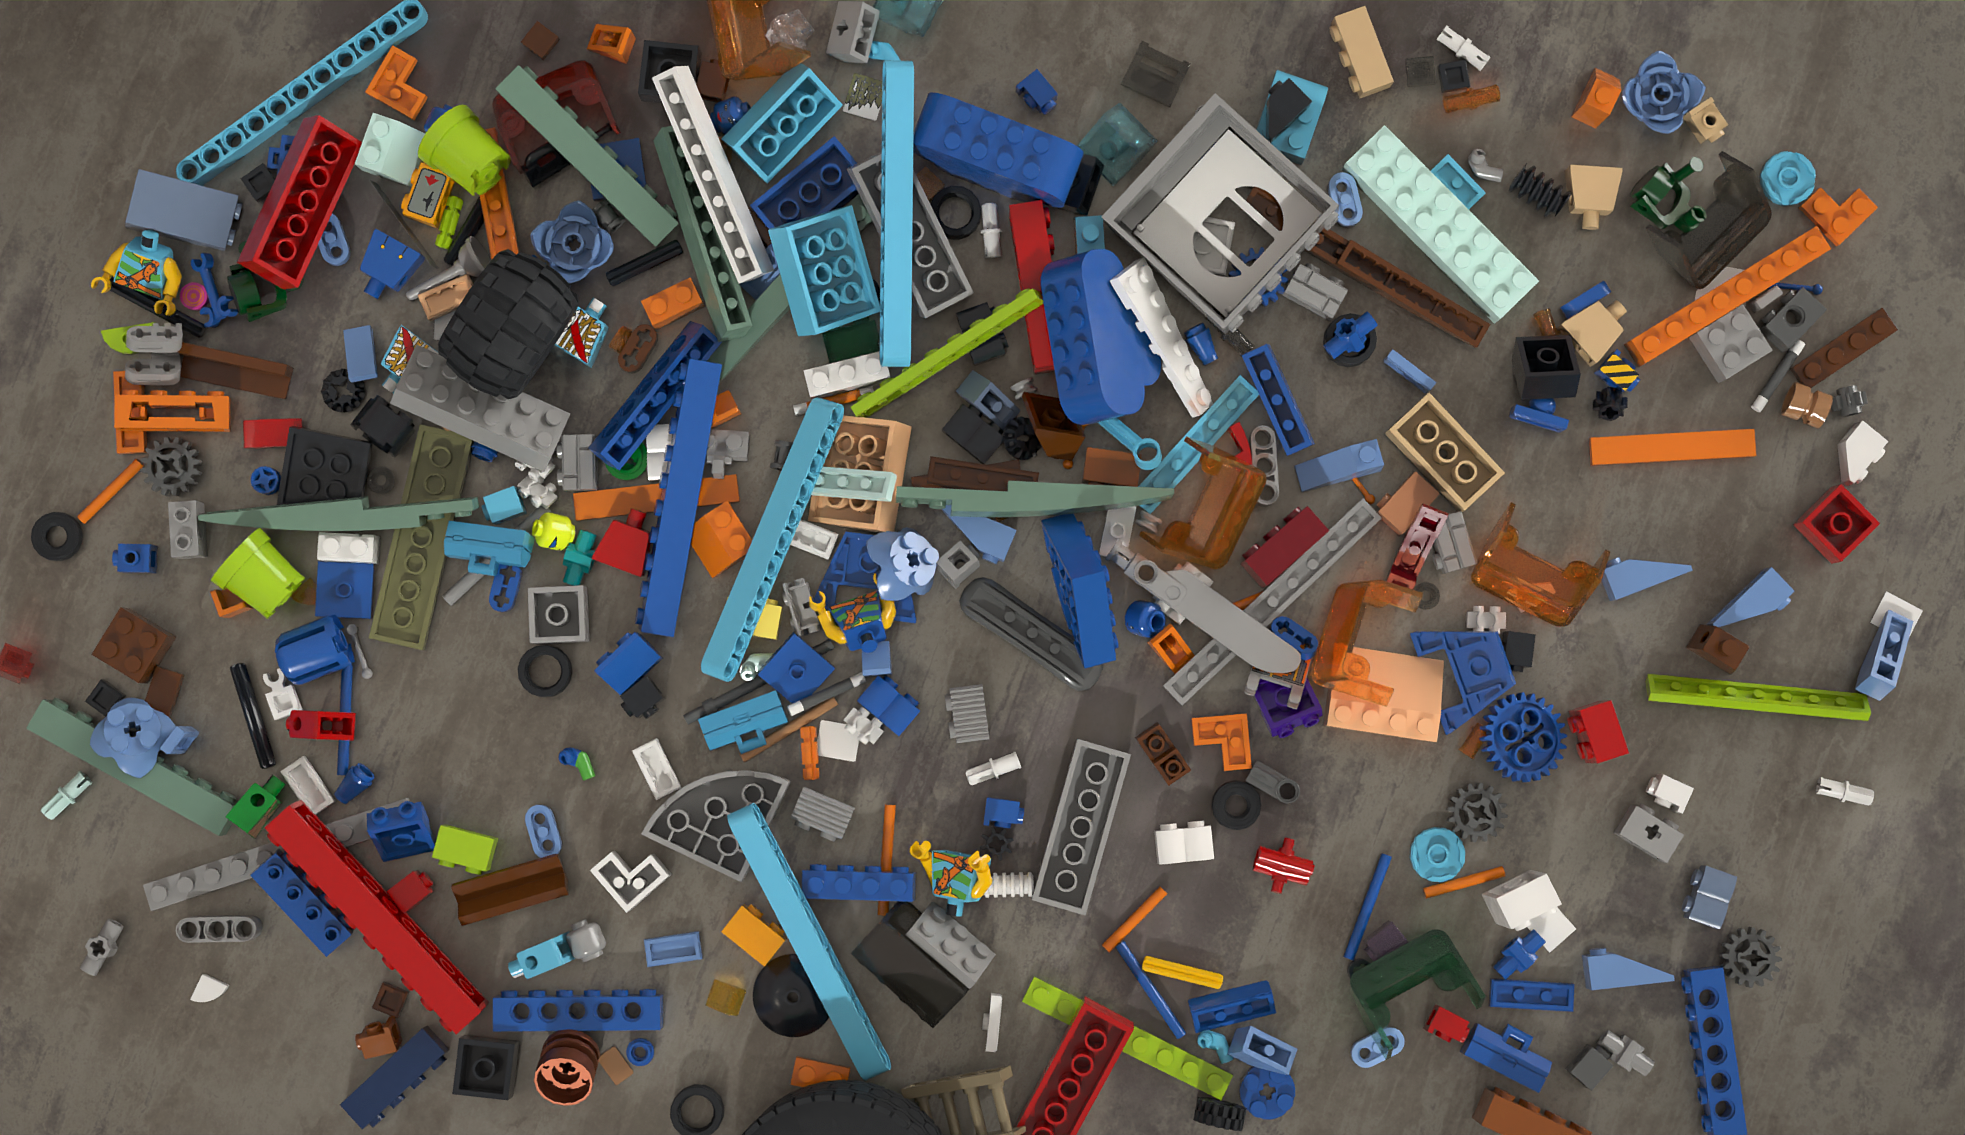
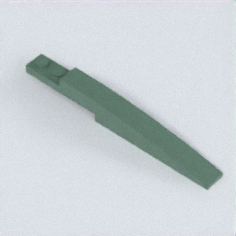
[707,194,872,383]
[896,481,1174,517]
[198,496,479,531]

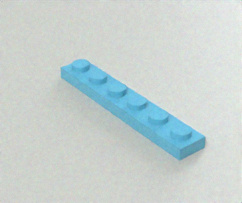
[1138,375,1259,514]

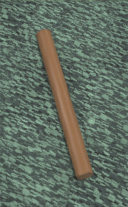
[739,697,838,762]

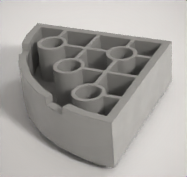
[641,770,791,882]

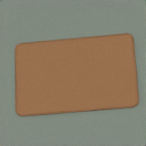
[599,1046,633,1085]

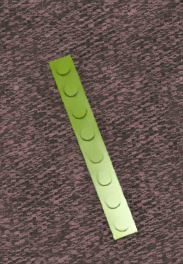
[851,288,1043,418]
[1645,674,1871,721]
[1022,976,1233,1100]

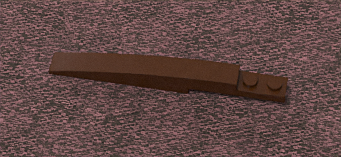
[1240,187,1491,348]

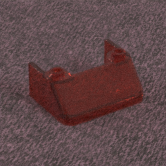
[492,60,621,174]

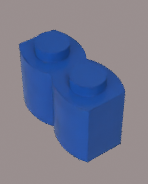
[857,675,920,736]

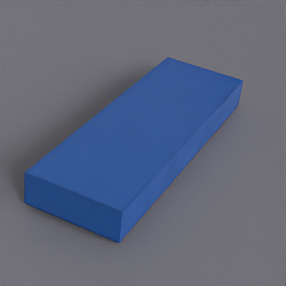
[1489,978,1575,1012]

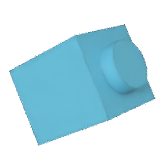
[482,486,527,525]

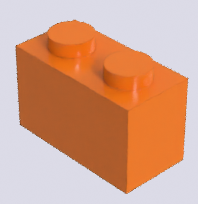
[641,277,705,330]

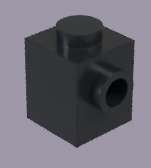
[1502,631,1536,672]
[620,676,666,719]

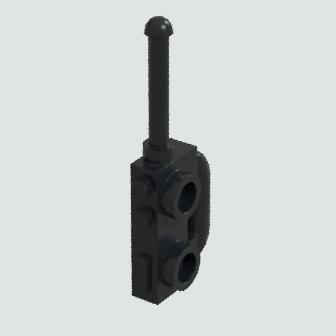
[521,123,614,187]

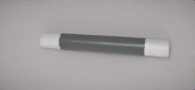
[1751,340,1805,413]
[787,672,866,716]

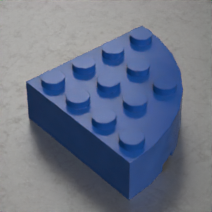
[1041,514,1119,668]

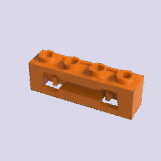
[114,390,231,432]

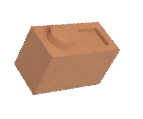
[1376,471,1440,536]

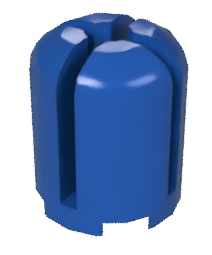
[275,614,355,685]

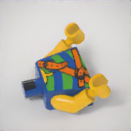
[809,573,896,653]

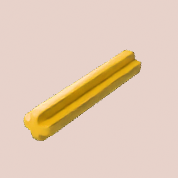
[1142,956,1223,989]

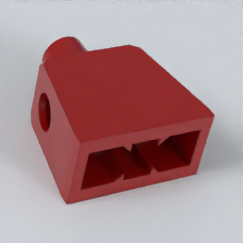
[592,508,651,577]
[286,710,356,741]

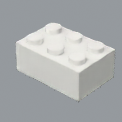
[1482,870,1562,931]

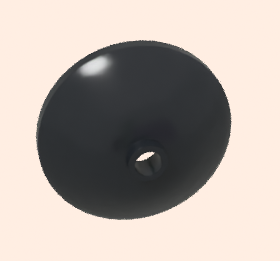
[753,954,829,1037]

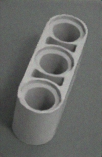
[1248,425,1279,507]
[175,915,263,943]

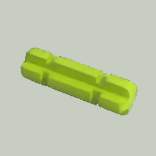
[435,195,463,249]

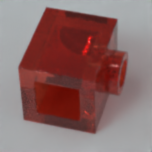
[0,643,34,684]

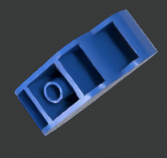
[913,92,1084,208]
[1041,249,1161,425]

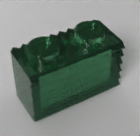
[822,317,880,364]

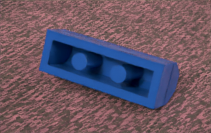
[1460,1023,1552,1093]

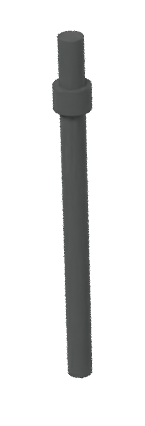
[683,639,835,725]

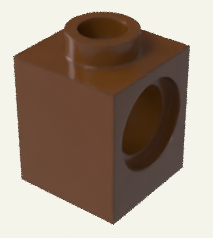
[696,59,731,103]

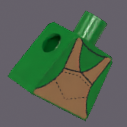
[225,774,286,839]

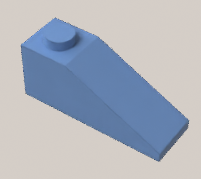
[1294,439,1384,492]
[942,505,1017,564]
[1598,557,1693,601]
[1706,567,1794,627]
[1855,610,1914,701]
[1582,948,1675,990]

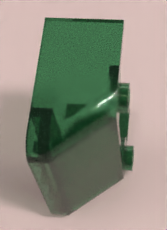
[1350,929,1486,1060]

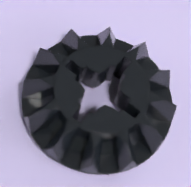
[321,368,366,413]
[1003,416,1042,460]

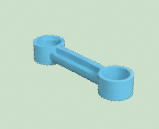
[1097,418,1162,470]

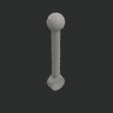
[346,624,373,679]

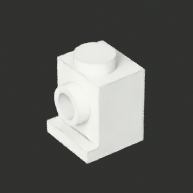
[1646,774,1694,814]

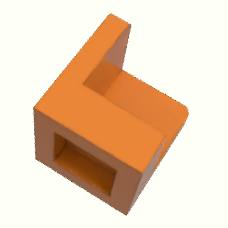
[711,390,741,429]
[210,589,254,618]

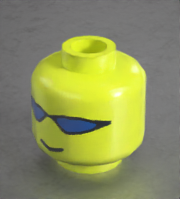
[532,512,575,551]

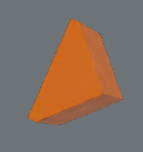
[587,24,636,64]
[1147,623,1195,674]

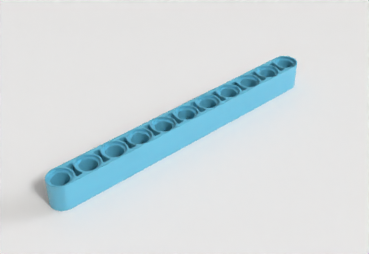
[176,0,428,186]
[880,60,914,367]
[701,397,844,682]
[727,803,891,1081]

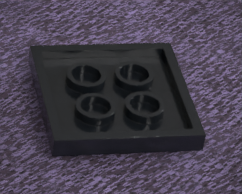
[277,426,373,505]

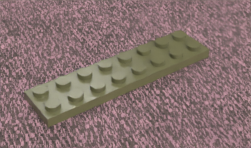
[369,424,474,650]

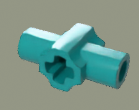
[562,529,597,586]

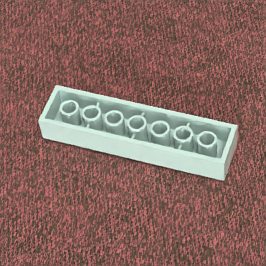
[1342,125,1539,324]

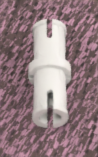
[1436,26,1491,71]

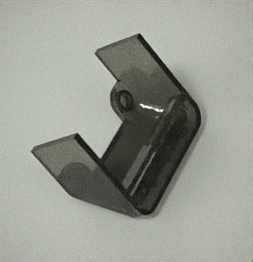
[1646,151,1772,289]

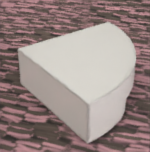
[190,974,229,1002]

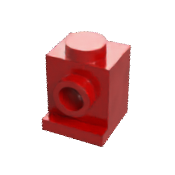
[1423,1004,1470,1043]

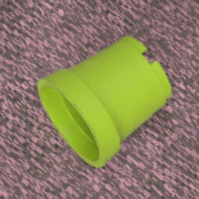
[418,105,511,196]
[211,528,305,619]

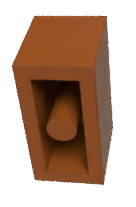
[1082,447,1142,487]

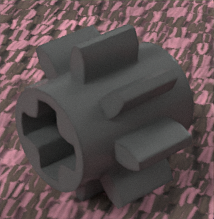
[1832,385,1868,417]

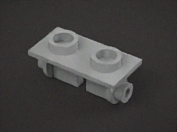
[782,578,821,636]

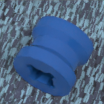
[251,466,281,495]

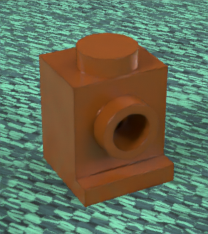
[355,1016,402,1059]

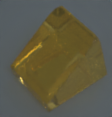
[705,979,746,1016]

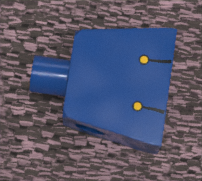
[360,228,426,299]

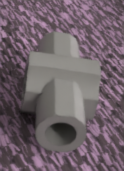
[80,919,124,976]
[1598,1030,1655,1076]

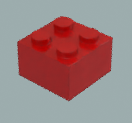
[1793,484,1880,564]
[1567,700,1629,764]

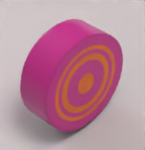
[180,282,209,311]

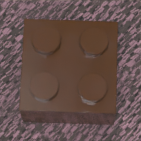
[91,607,176,684]

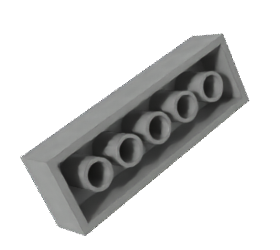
[847,152,974,318]
[390,344,570,472]
[1031,739,1131,916]

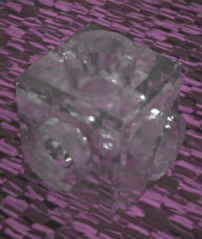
[765,9,815,57]

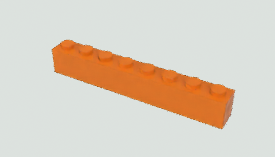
[1624,226,1831,367]

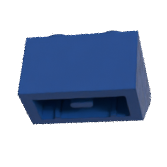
[594,632,663,695]

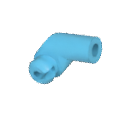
[869,41,901,61]
[1197,1030,1234,1064]

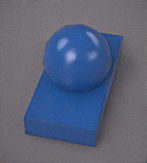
[1509,398,1569,433]

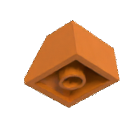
[690,501,753,578]

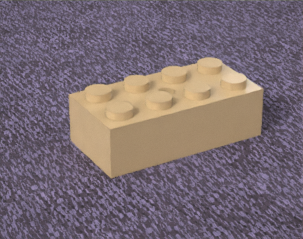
[1385,393,1505,512]

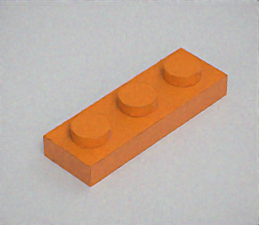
[113,371,147,454]

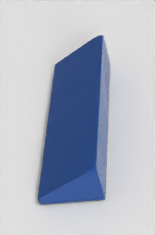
[1188,980,1276,1033]

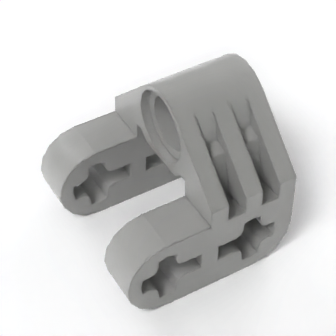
[125,323,183,385]

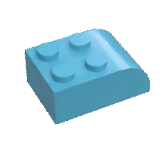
[1256,70,1328,165]

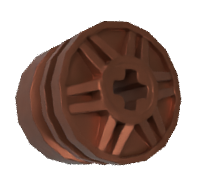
[534,1029,600,1106]

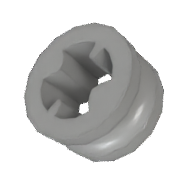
[1010,377,1038,400]
[1135,510,1163,534]

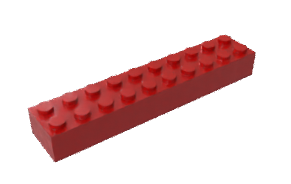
[265,800,489,1035]

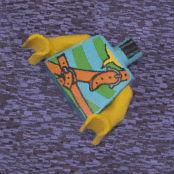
[91,230,182,316]
[910,841,992,917]

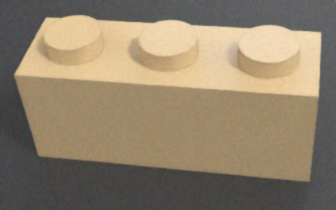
[1329,6,1394,99]

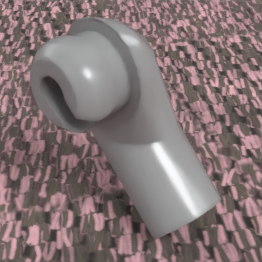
[1468,149,1503,182]

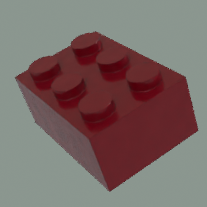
[1240,506,1330,588]

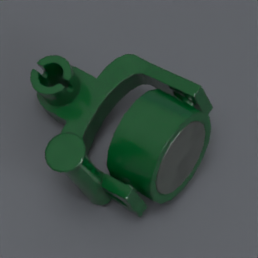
[1630,157,1706,233]
[227,241,304,322]

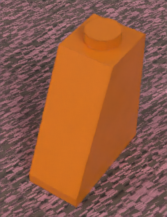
[1571,68,1622,129]

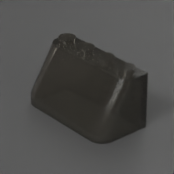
[851,901,969,1028]

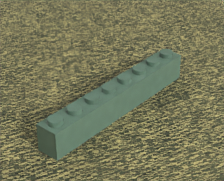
[495,65,679,247]
[653,126,753,342]
[26,697,237,836]

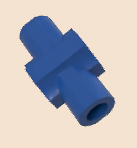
[1323,312,1378,359]
[1493,929,1546,980]

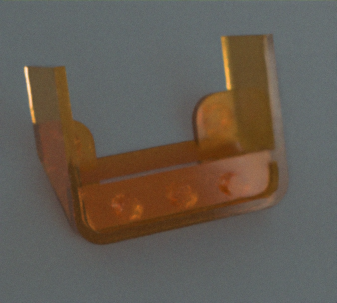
[707,0,811,81]
[1139,436,1266,569]
[1471,502,1610,627]
[1310,580,1423,707]

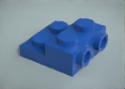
[367,801,436,862]

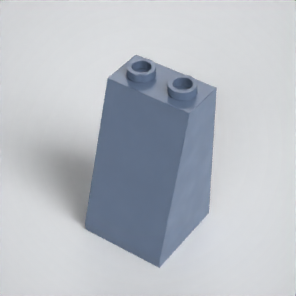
[125,169,242,251]

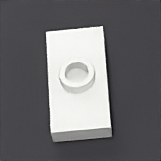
[1099,506,1136,560]
[790,520,839,560]
[632,738,682,800]
[280,756,336,815]
[982,993,1002,1052]

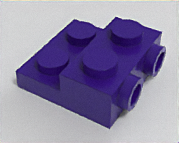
[1254,678,1323,738]

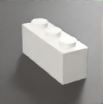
[803,351,891,400]

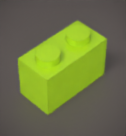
[432,824,499,875]

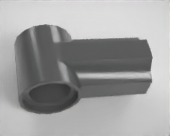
[1245,760,1300,804]

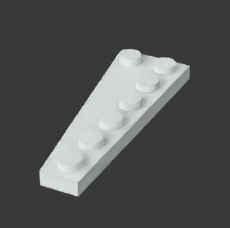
[1110,257,1213,418]

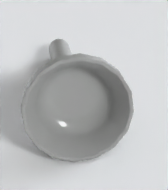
[406,236,491,301]

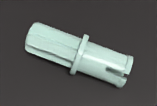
[41,771,92,820]

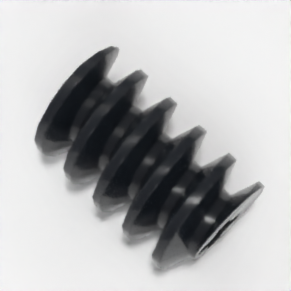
[1509,163,1572,218]

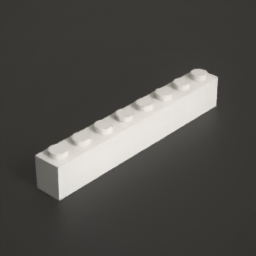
[652,66,774,284]

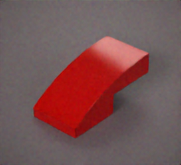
[243,418,302,448]
[1228,422,1253,482]

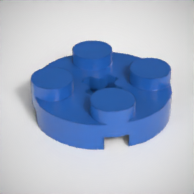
[1239,1066,1295,1120]

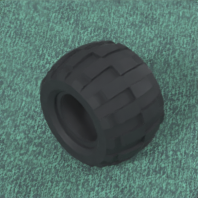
[438,249,579,400]

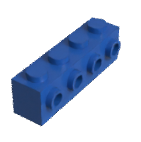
[250,849,354,957]
[802,864,916,902]

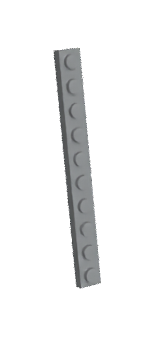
[1163,498,1382,706]
[143,798,409,911]

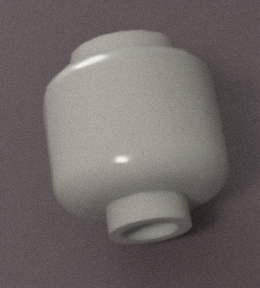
[566,919,607,962]

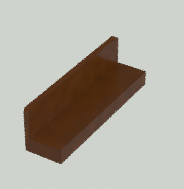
[178,342,294,399]
[451,854,569,926]

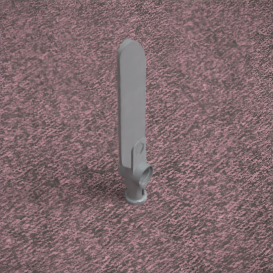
[1105,539,1301,673]

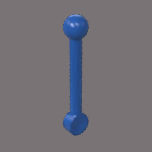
[1767,282,1823,295]

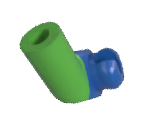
[558,747,596,781]

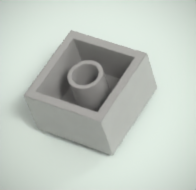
[1689,304,1773,383]
[528,585,590,644]

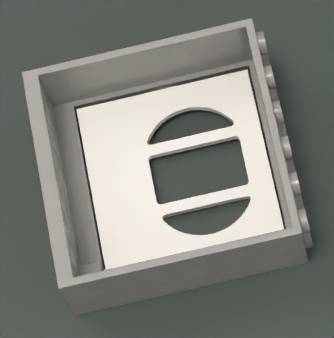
[1102,93,1339,334]

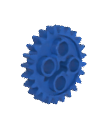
[1479,692,1567,783]

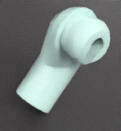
[740,653,774,681]

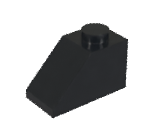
[1266,78,1312,143]

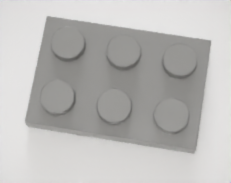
[906,901,996,989]

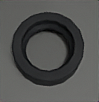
[930,186,981,240]
[1323,313,1377,367]
[518,645,572,697]
[670,1084,724,1135]

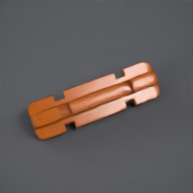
[800,726,819,780]

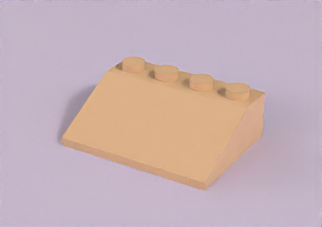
[808,415,912,533]
[1323,644,1444,742]

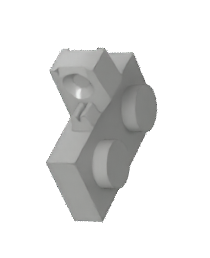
[706,429,750,479]

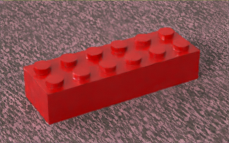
[237,115,362,289]
[1009,200,1055,375]
[1013,996,1134,1135]

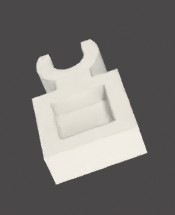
[263,668,303,720]

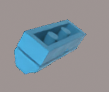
[444,521,535,576]
[698,690,788,754]

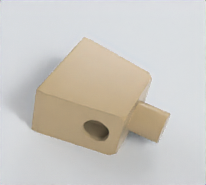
[1565,165,1622,230]
[1556,300,1627,367]

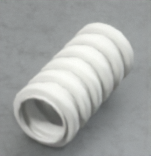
[984,872,1034,898]

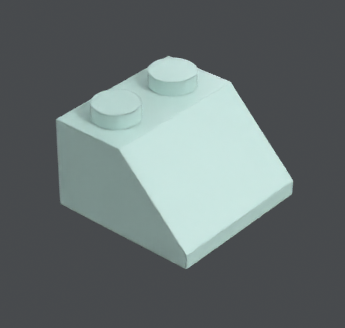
[355,113,425,187]

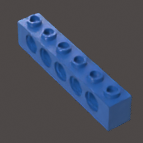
[588,321,722,471]
[1681,966,1748,1135]
[493,989,663,1032]

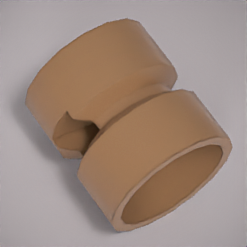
[1781,382,1833,429]

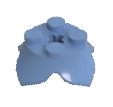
[1622,51,1706,134]
[530,200,614,283]
[866,527,939,601]
[90,698,176,778]

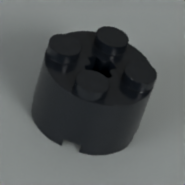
[350,395,415,458]

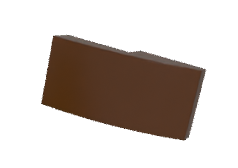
[1135,722,1191,786]

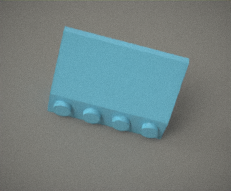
[768,205,880,336]

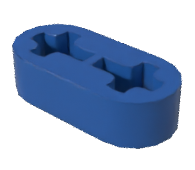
[1560,281,1611,319]
[489,564,522,612]
[1270,616,1318,660]

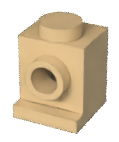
[1683,97,1728,144]

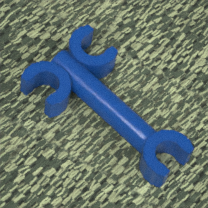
[191,253,238,328]

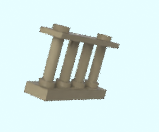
[901,1065,1026,1135]

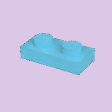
[1431,154,1486,210]

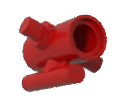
[1253,838,1315,894]

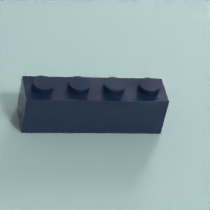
[340,1025,450,1129]

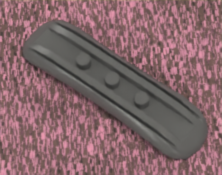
[959,577,1103,691]

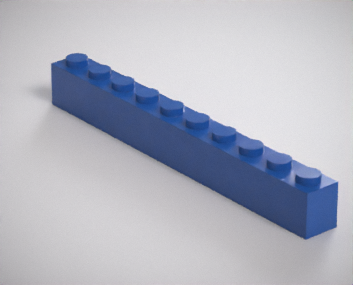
[635,358,722,637]

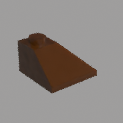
[1022,392,1085,461]

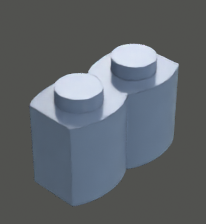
[1682,865,1737,929]

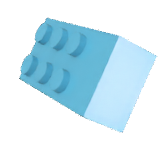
[721,61,843,184]

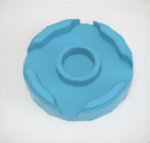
[1760,151,1816,206]
[1409,827,1465,882]

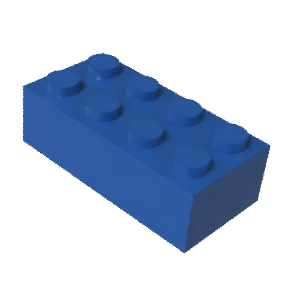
[750,136,859,229]

